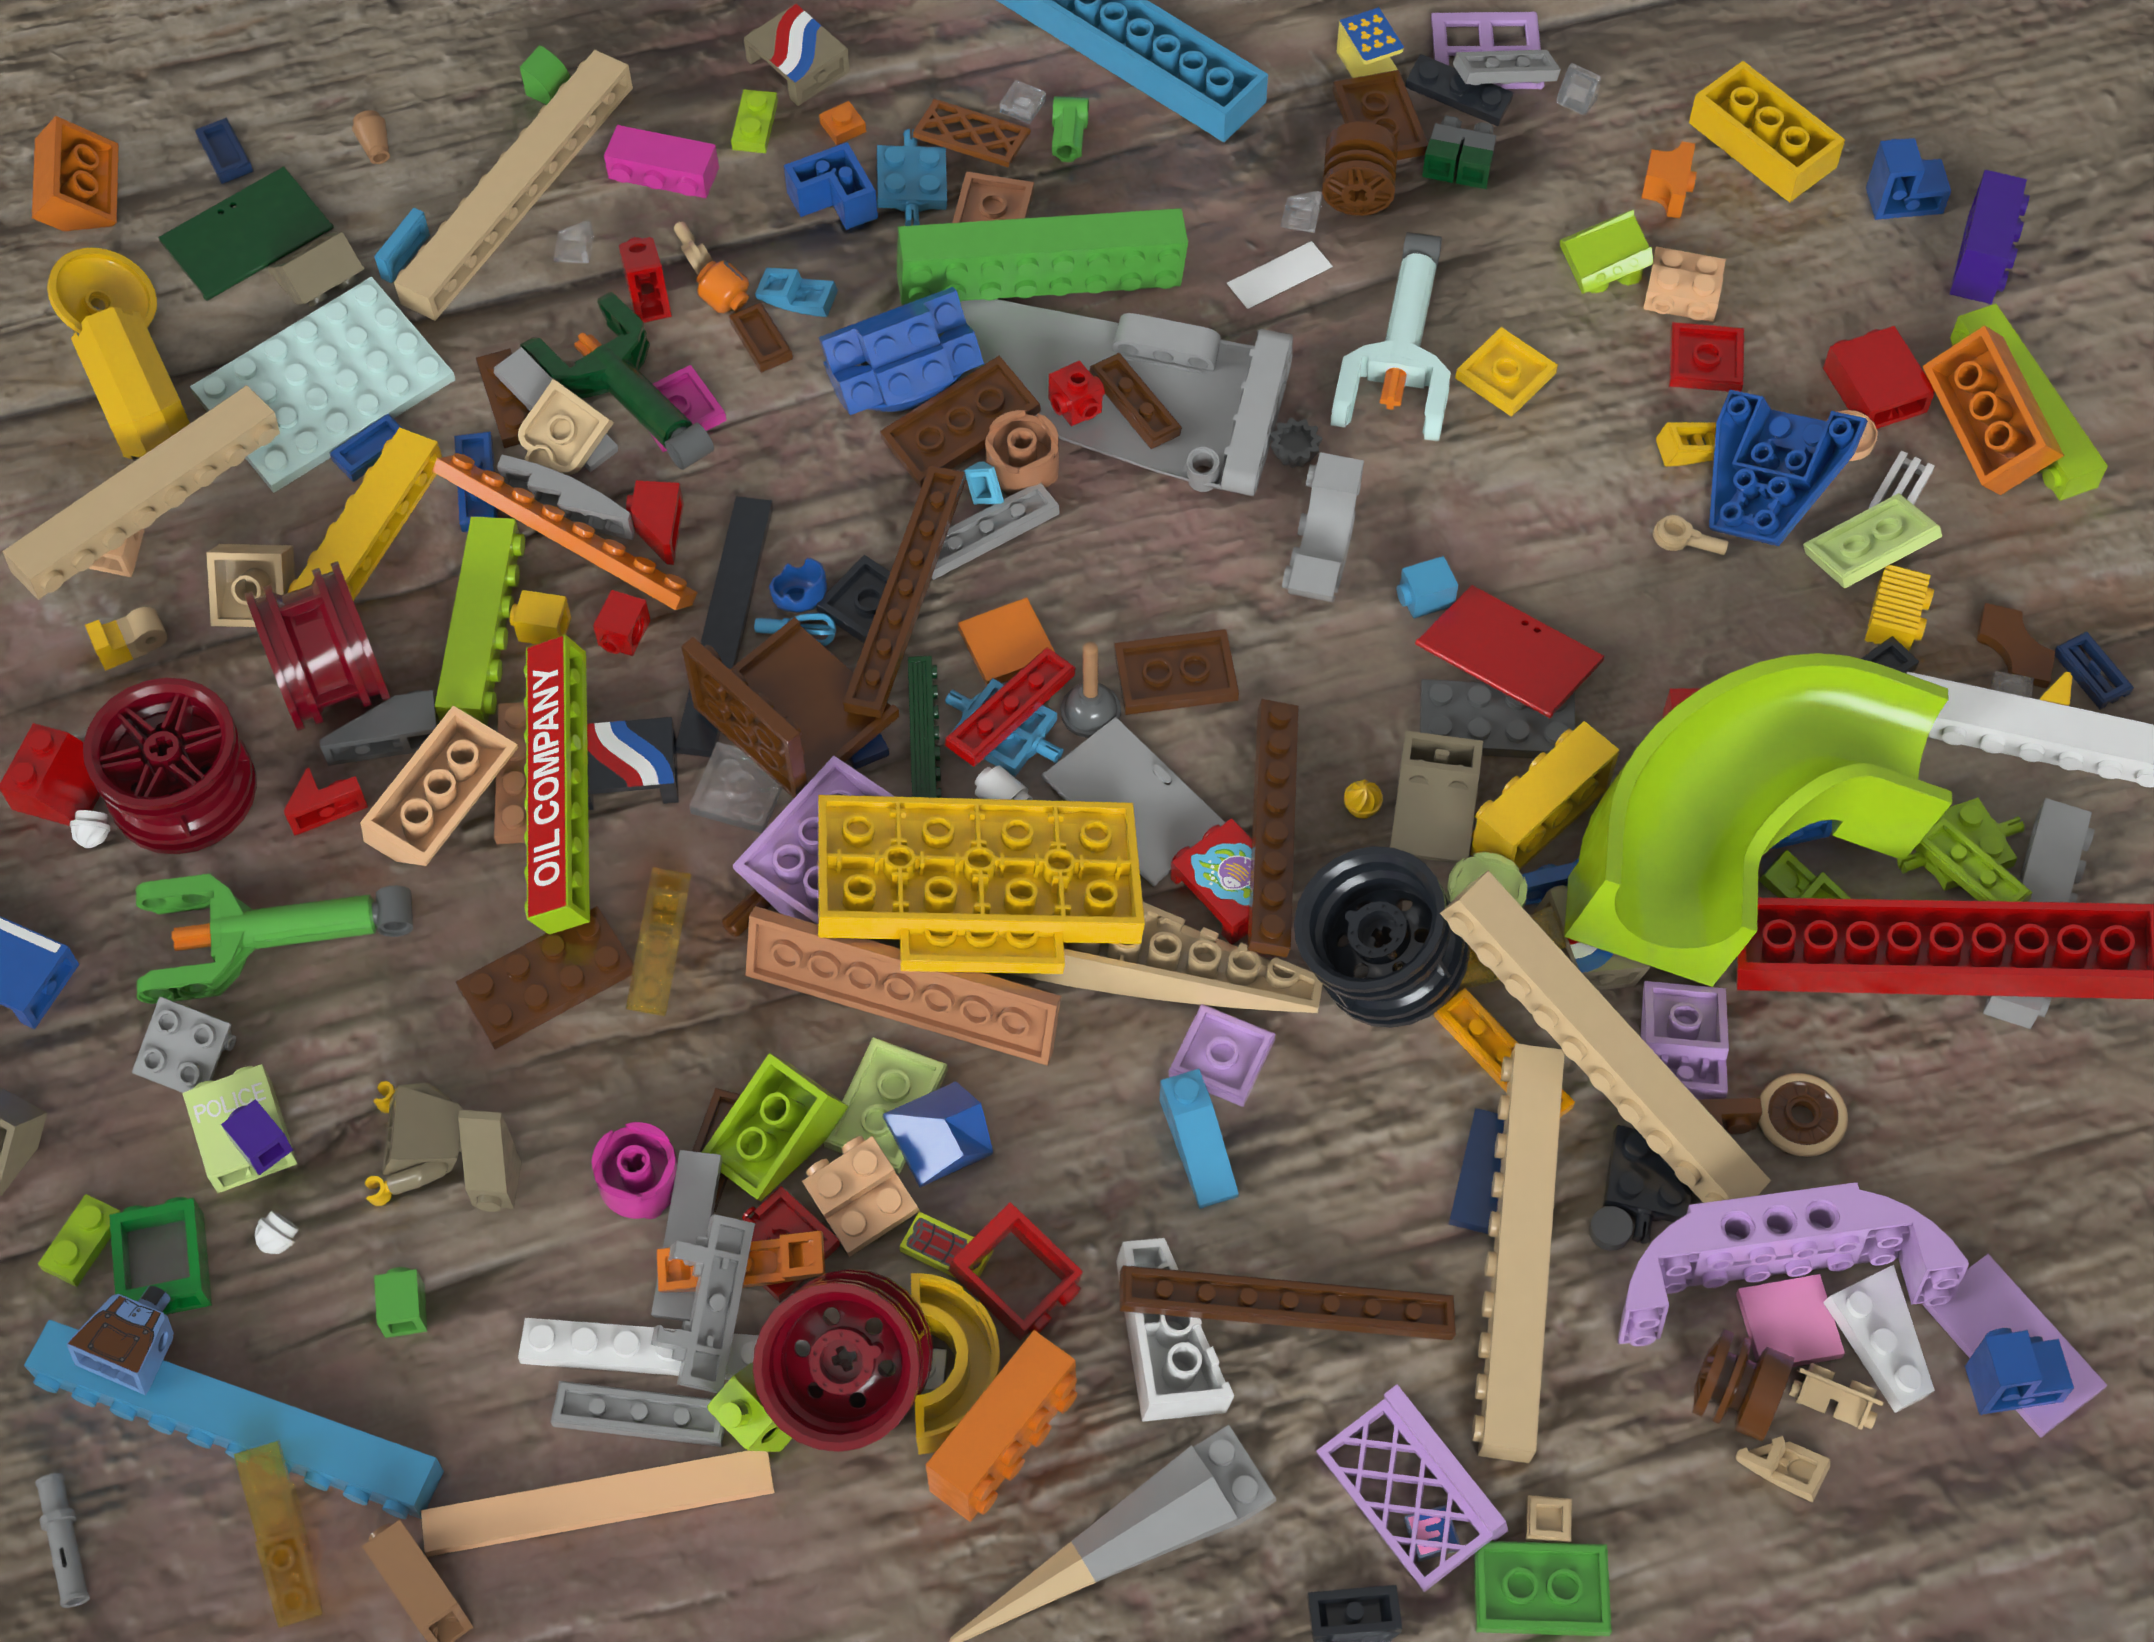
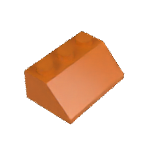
[32,116,119,231]

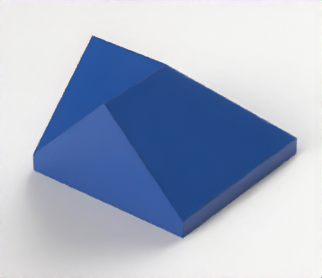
[883,1082,993,1187]

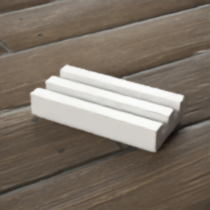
[1869,451,1935,509]

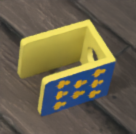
[1336,7,1404,78]

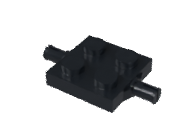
[1603,1125,1692,1244]

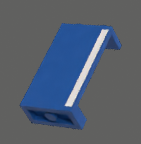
[0,916,79,1029]

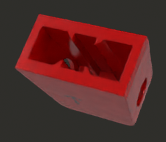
[619,237,672,323]

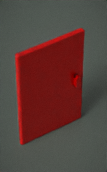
[1415,585,1604,718]

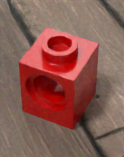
[593,590,651,656]

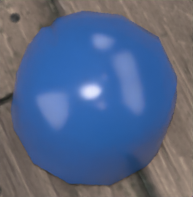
[769,558,827,613]

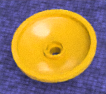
[47,248,157,334]

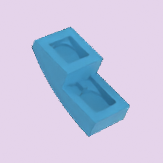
[755,268,838,317]

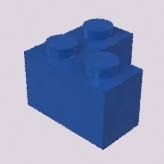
[1866,138,1951,220]
[784,142,878,230]
[1965,1328,2074,1415]

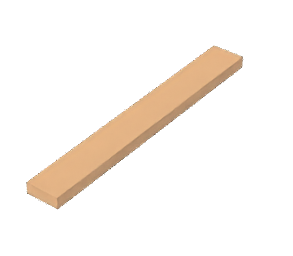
[421,1451,775,1557]

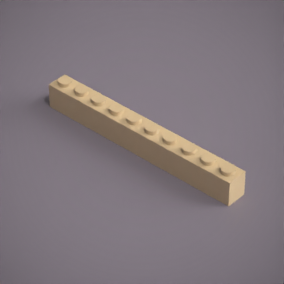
[394,50,633,321]
[1440,870,1771,1203]
[1472,1043,1564,1463]

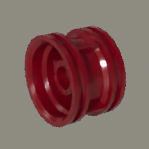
[245,561,390,731]
[83,677,257,854]
[753,1269,934,1452]

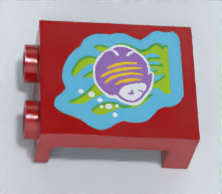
[1171,818,1294,944]

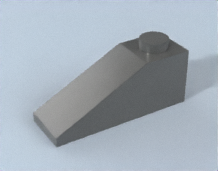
[320,690,440,766]

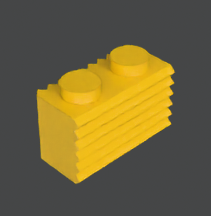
[1864,564,1934,651]

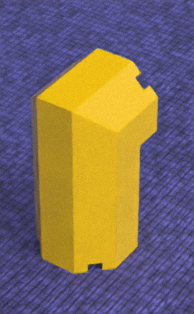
[71,306,190,459]

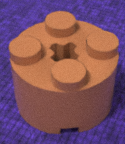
[985,410,1059,497]

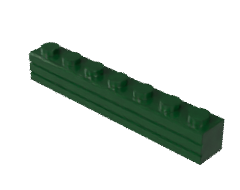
[908,656,942,798]

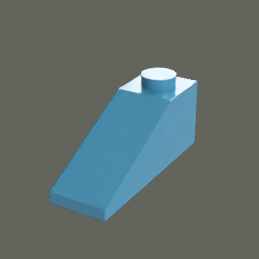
[1159,1069,1239,1209]

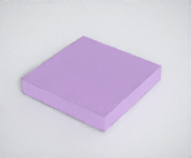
[1169,1004,1276,1107]

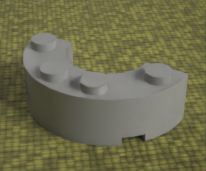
[1282,452,1364,603]

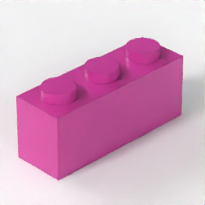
[604,125,719,199]

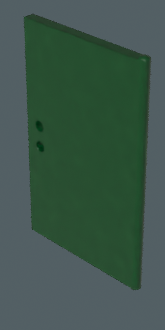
[158,166,334,301]

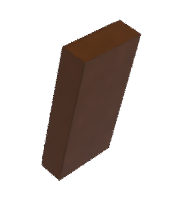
[729,302,793,373]

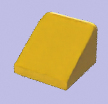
[2039,672,2072,706]

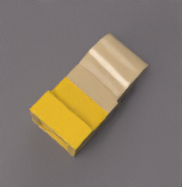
[85,607,167,671]

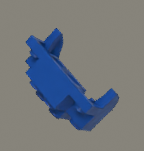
[818,287,984,415]

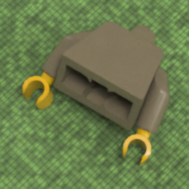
[365,1081,462,1206]

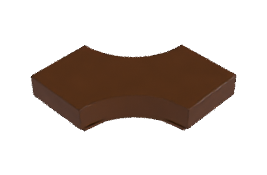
[1977,603,2055,689]

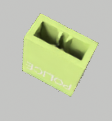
[182,1064,298,1193]

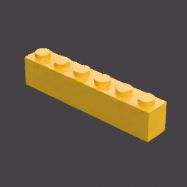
[288,427,442,601]

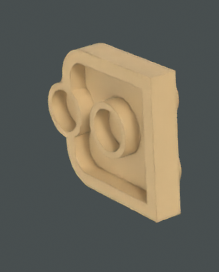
[518,379,614,475]

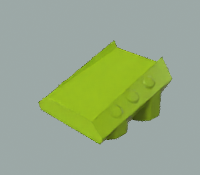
[1559,210,1653,294]

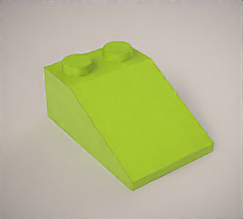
[701,1053,849,1201]

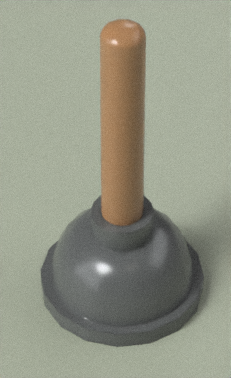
[1060,642,1121,738]

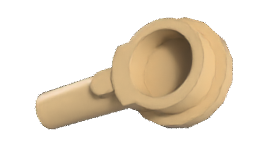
[674,221,713,275]
[1653,515,1728,555]

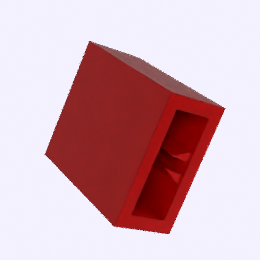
[1823,326,1935,429]

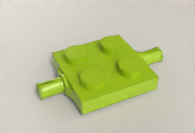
[1897,797,2025,891]

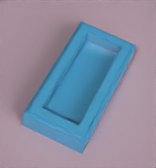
[374,208,430,283]

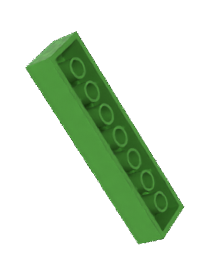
[896,208,1188,305]

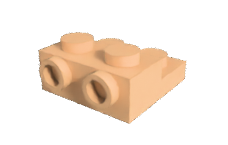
[1643,246,1726,322]
[802,1136,920,1257]

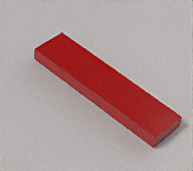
[945,647,1076,767]

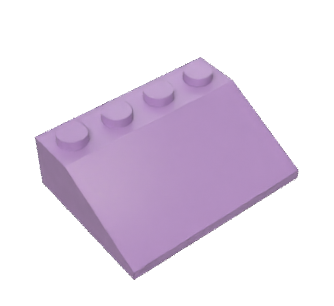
[733,756,895,924]

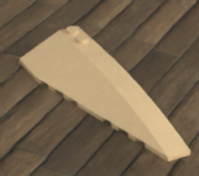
[1005,902,1323,1013]

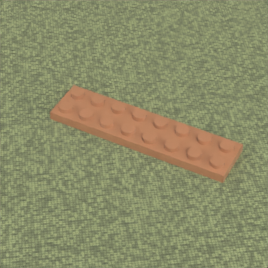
[745,906,1061,1066]

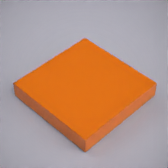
[958,597,1055,686]

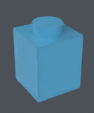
[1396,556,1458,619]

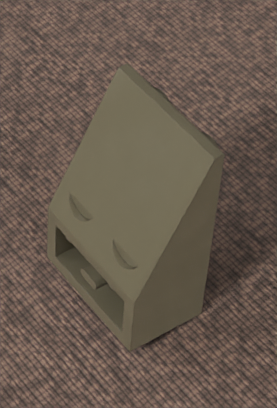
[1390,731,1483,863]

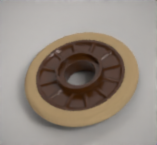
[1759,1073,1848,1157]

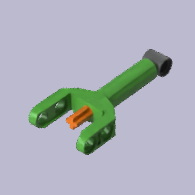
[136,874,413,1004]

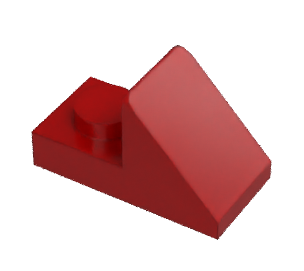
[284,768,368,836]

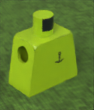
[707,1363,792,1452]

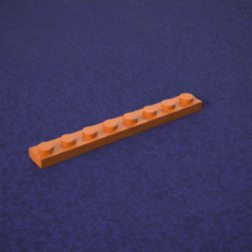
[432,453,698,610]

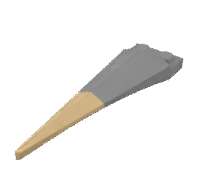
[949,1425,1276,1642]

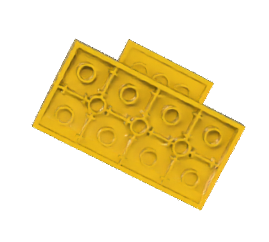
[818,795,1145,974]

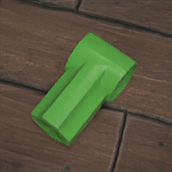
[1052,96,1089,162]

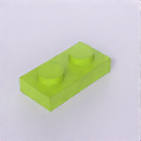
[731,89,778,153]
[38,1194,121,1287]

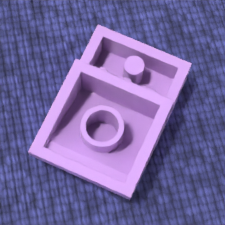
[1641,981,1729,1099]

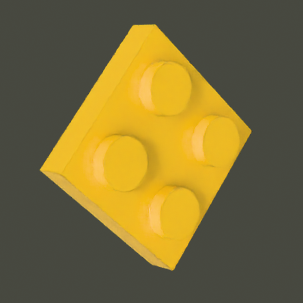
[1455,327,1558,417]

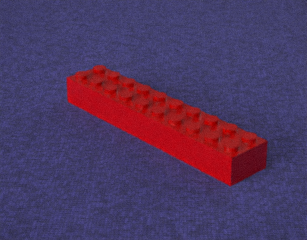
[1737,897,2154,999]

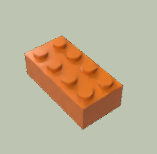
[1922,325,2064,495]
[925,1330,1078,1522]

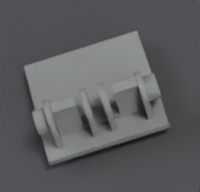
[132,996,236,1093]

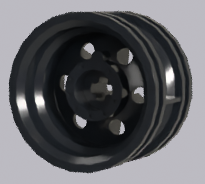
[1294,846,1470,1028]

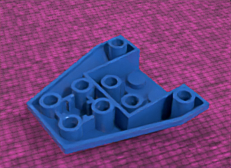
[1709,390,1868,546]

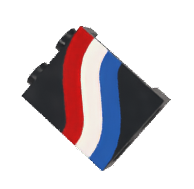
[587,717,679,810]

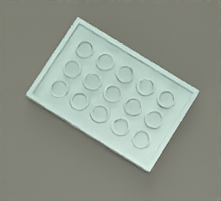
[190,277,455,493]

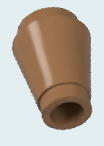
[352,110,390,164]

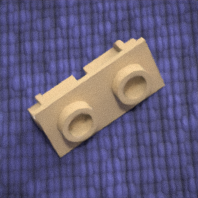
[1789,1363,1884,1430]

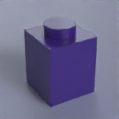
[221,1099,293,1175]

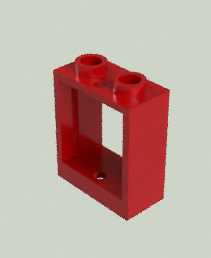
[948,1202,1083,1341]

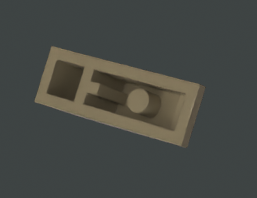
[458,1110,522,1212]

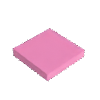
[1736,1274,1845,1367]

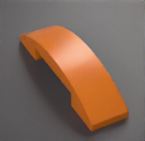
[657,1231,825,1293]

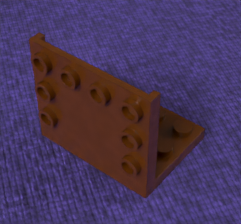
[681,617,900,798]

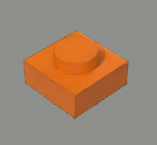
[819,101,866,145]

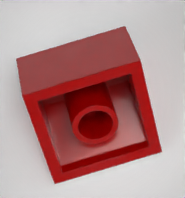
[0,723,100,826]

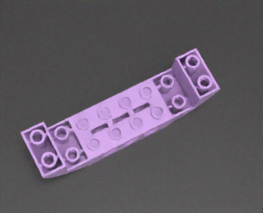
[1617,1182,1969,1346]

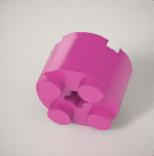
[591,1122,678,1219]

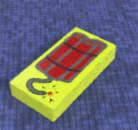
[899,1211,994,1278]

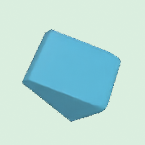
[964,462,1004,505]

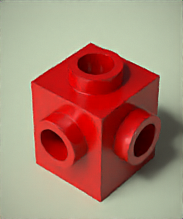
[1048,360,1105,427]

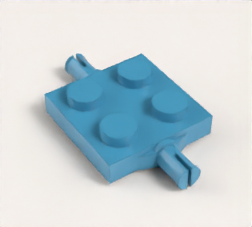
[876,129,947,226]
[945,678,1063,777]

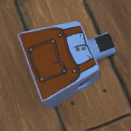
[67,1286,174,1395]

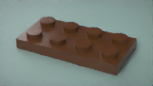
[880,355,1041,488]
[456,906,637,1050]

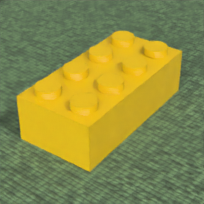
[1689,61,1845,203]
[1470,721,1620,871]

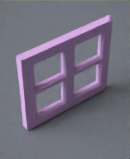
[1431,11,1545,89]

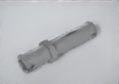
[35,1473,90,1608]

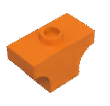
[1641,141,1697,219]

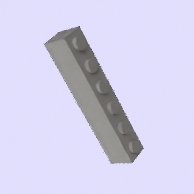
[1983,798,2095,1029]

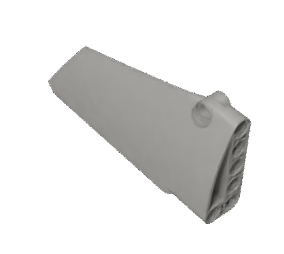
[938,299,1293,496]

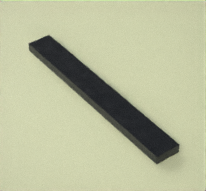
[675,496,773,758]

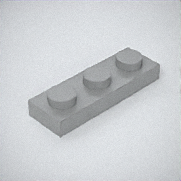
[1453,50,1561,85]

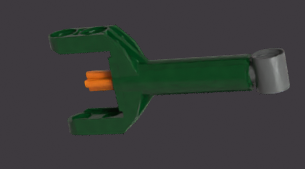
[520,292,714,470]

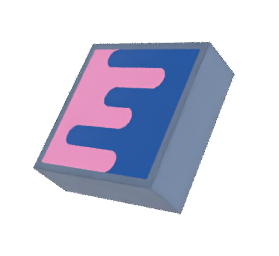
[1404,1505,1460,1562]

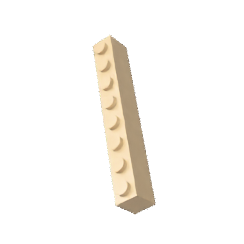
[2,385,280,600]

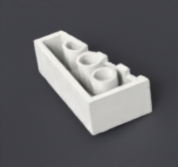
[1116,1238,1234,1422]

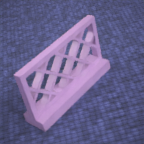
[1316,1384,1508,1592]

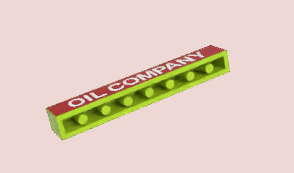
[524,634,590,935]

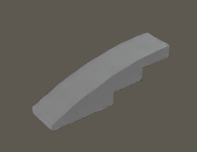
[497,454,635,540]

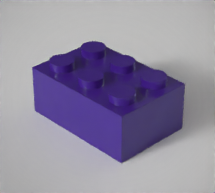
[1949,170,2030,304]

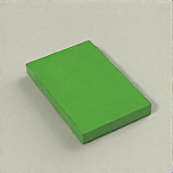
[1474,1541,1612,1636]

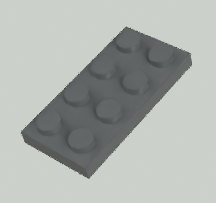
[1420,679,1575,758]

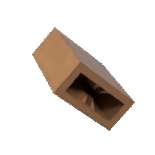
[362,1519,473,1642]

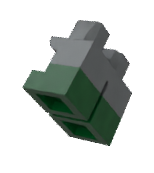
[1422,115,1496,189]

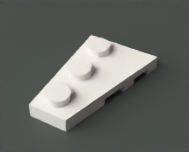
[1823,1265,1935,1413]

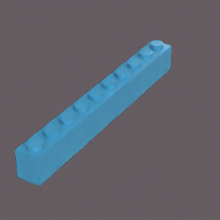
[24,1320,444,1519]

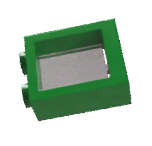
[109,1197,212,1315]

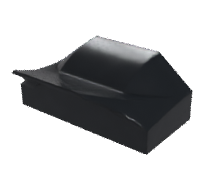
[1307,1585,1402,1642]

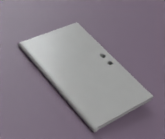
[1041,717,1225,886]

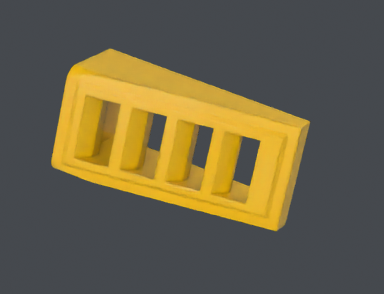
[1656,422,1716,467]

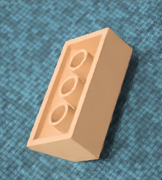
[360,706,518,866]

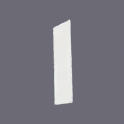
[1227,241,1333,309]

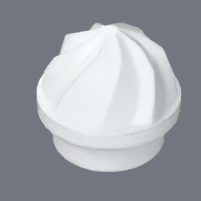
[70,810,111,848]
[255,1210,299,1254]

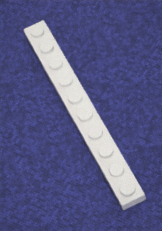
[518,1318,947,1394]

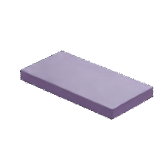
[1923,1254,2107,1438]

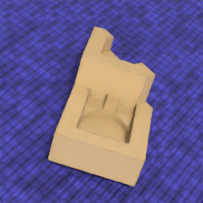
[1736,1436,1830,1503]

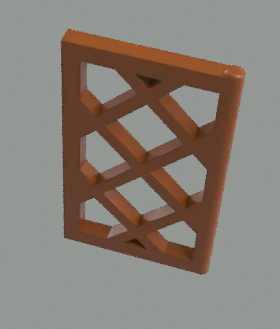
[912,99,1031,168]

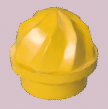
[1344,779,1383,819]

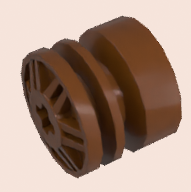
[1322,121,1398,216]
[1691,1329,1794,1442]

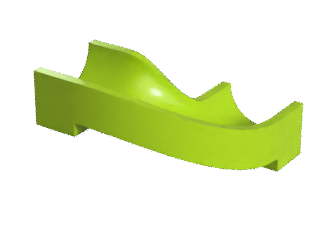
[1564,653,1952,987]

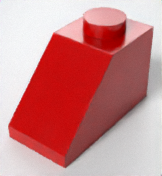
[626,480,684,565]

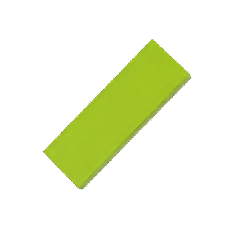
[1916,816,2032,902]

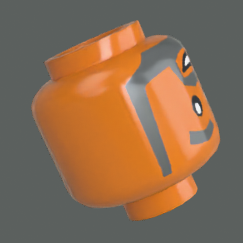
[696,260,749,313]

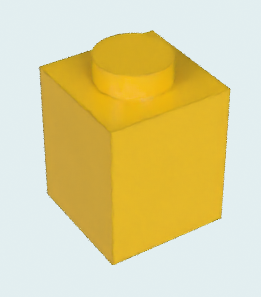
[510,590,571,644]

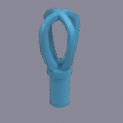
[754,613,836,646]

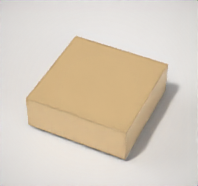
[1525,1495,1572,1543]

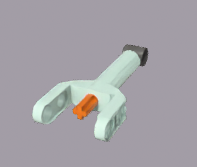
[1331,232,1451,441]

